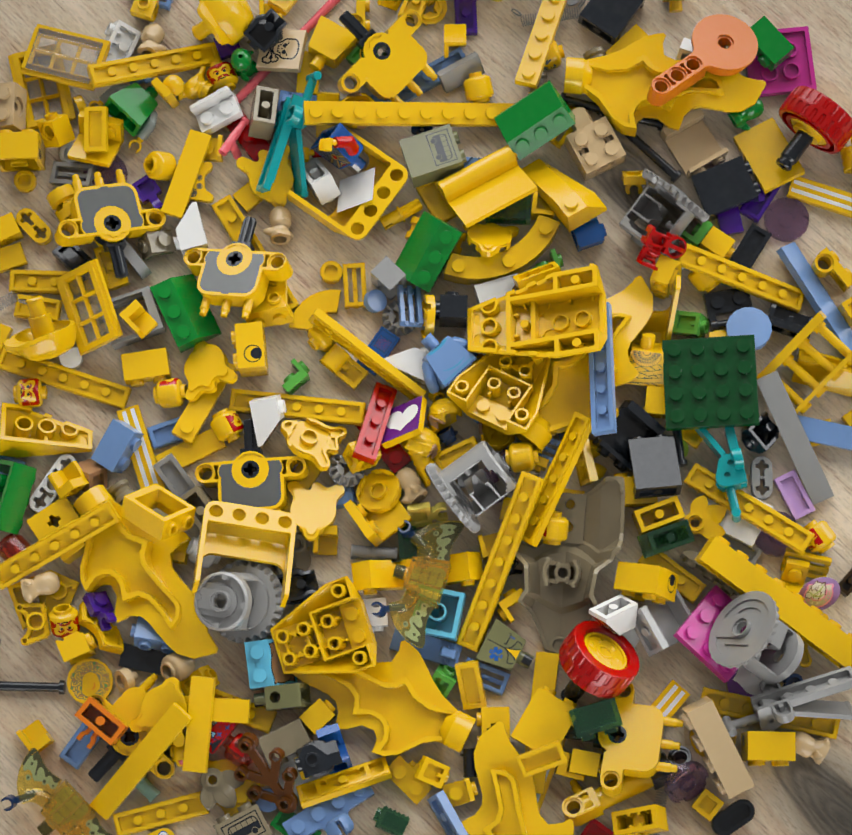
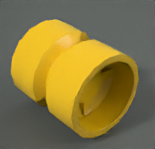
[46,184,75,222]

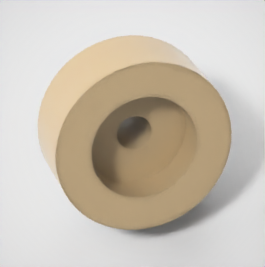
[114,667,138,693]

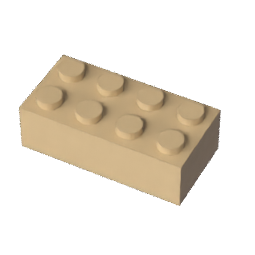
[681,696,755,799]

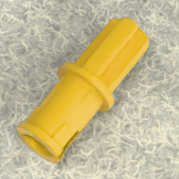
[379,199,423,231]

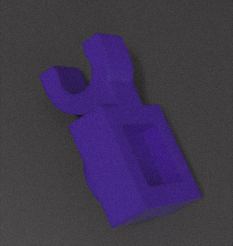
[132,175,163,210]
[82,591,117,631]

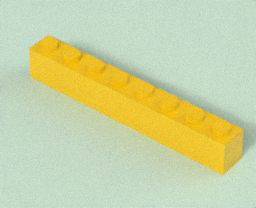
[694,536,852,669]

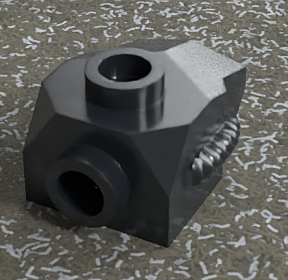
[243,8,288,53]
[741,411,779,454]
[277,568,319,605]
[294,740,343,779]

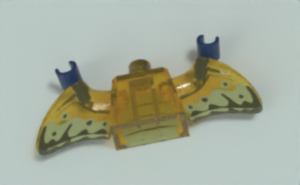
[371,520,464,648]
[1,748,112,835]

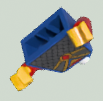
[303,123,366,172]

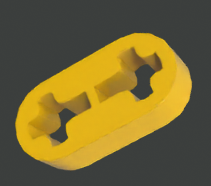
[16,208,53,246]

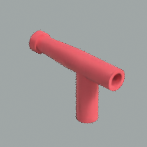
[218,117,250,159]

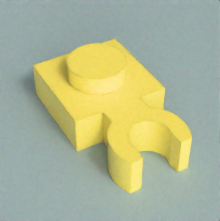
[407,502,448,528]

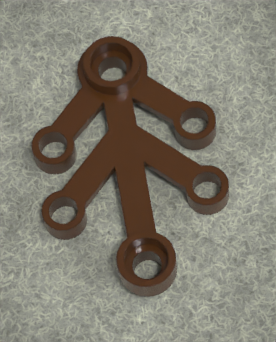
[234,732,298,814]

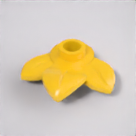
[683,495,727,539]

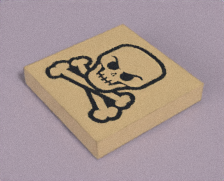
[256,29,308,73]

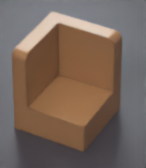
[78,459,108,492]

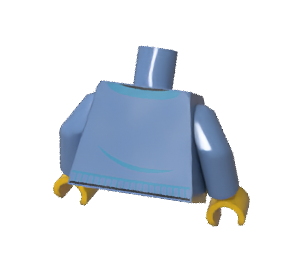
[421,333,485,403]

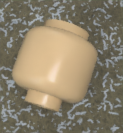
[160,652,195,682]

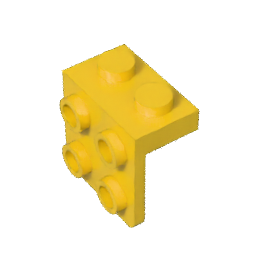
[242,280,294,328]

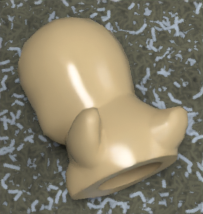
[137,23,167,55]
[263,206,294,245]
[396,467,428,505]
[21,571,60,603]
[795,731,830,765]

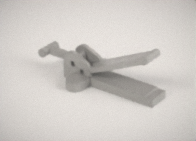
[722,666,852,737]

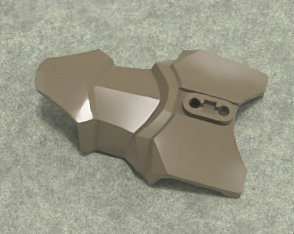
[515,471,625,654]

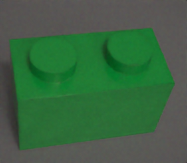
[750,16,794,72]

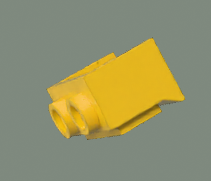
[650,254,682,299]
[55,631,98,666]

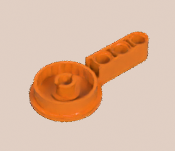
[647,14,758,107]

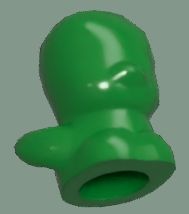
[230,48,259,82]
[727,98,764,130]

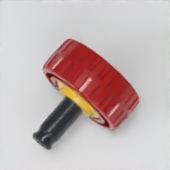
[776,86,852,171]
[559,620,640,703]

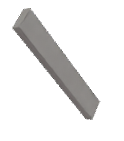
[757,370,834,505]

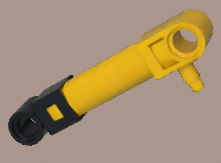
[561,746,693,827]

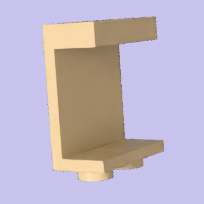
[660,108,728,179]

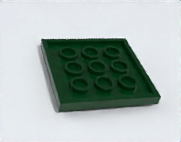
[662,335,760,431]

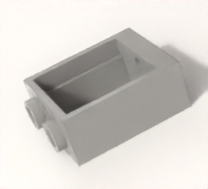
[96,286,166,350]

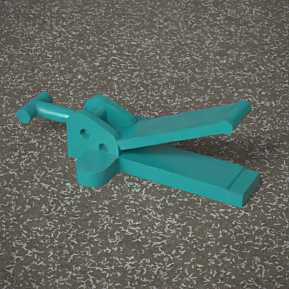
[256,71,322,198]
[694,427,748,523]

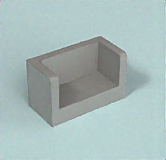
[370,256,407,300]

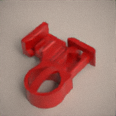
[636,224,687,271]

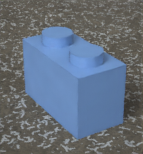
[91,419,144,474]

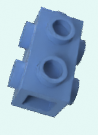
[130,616,175,654]

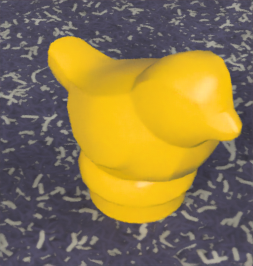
[178,65,214,101]

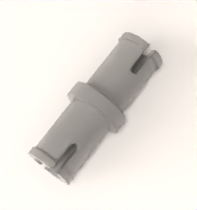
[350,544,397,562]

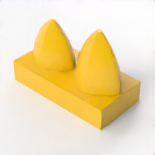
[575,438,607,487]

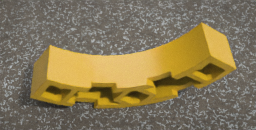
[444,214,560,285]
[351,551,483,595]

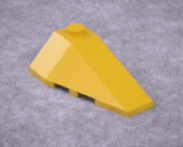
[522,159,607,232]
[0,402,93,458]

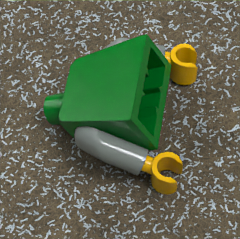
[88,83,158,154]

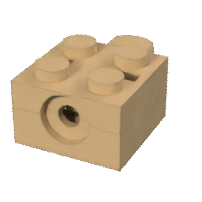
[0,82,27,132]
[564,107,626,182]

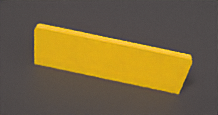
[791,349,852,397]

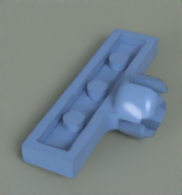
[282,786,375,835]

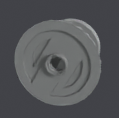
[619,168,710,256]
[425,441,517,534]
[194,560,284,643]
[709,591,804,684]

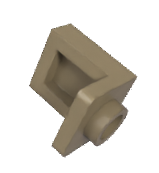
[138,230,176,260]

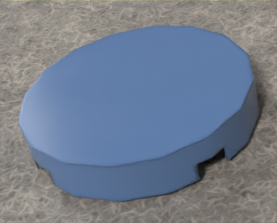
[726,307,772,351]

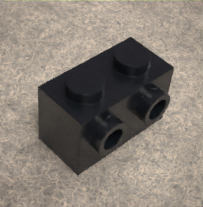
[435,291,468,328]

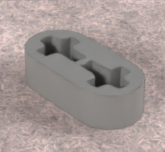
[123,241,152,280]
[750,456,773,500]

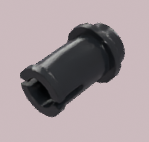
[460,748,477,777]

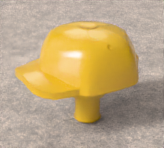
[192,0,254,46]
[3,295,76,361]

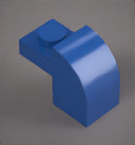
[316,723,353,774]

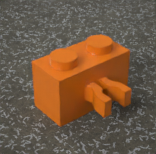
[75,697,129,749]

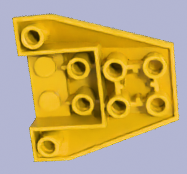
[446,353,552,435]
[270,576,377,674]

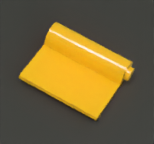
[436,145,538,228]

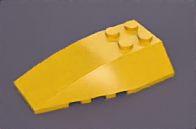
[467,265,607,358]

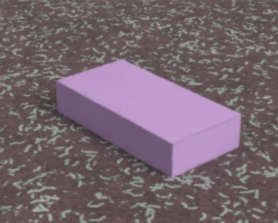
[773,469,815,521]

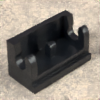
[767,303,813,339]

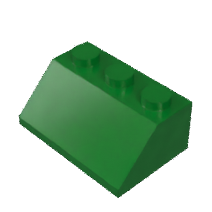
[494,80,576,160]
[395,211,464,292]
[150,274,222,353]
[0,459,37,535]

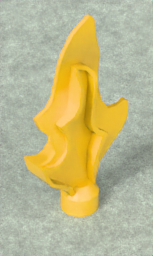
[563,33,766,137]
[514,276,653,453]
[73,485,218,659]
[293,640,477,757]
[462,721,574,835]

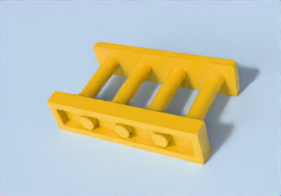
[757,311,852,415]

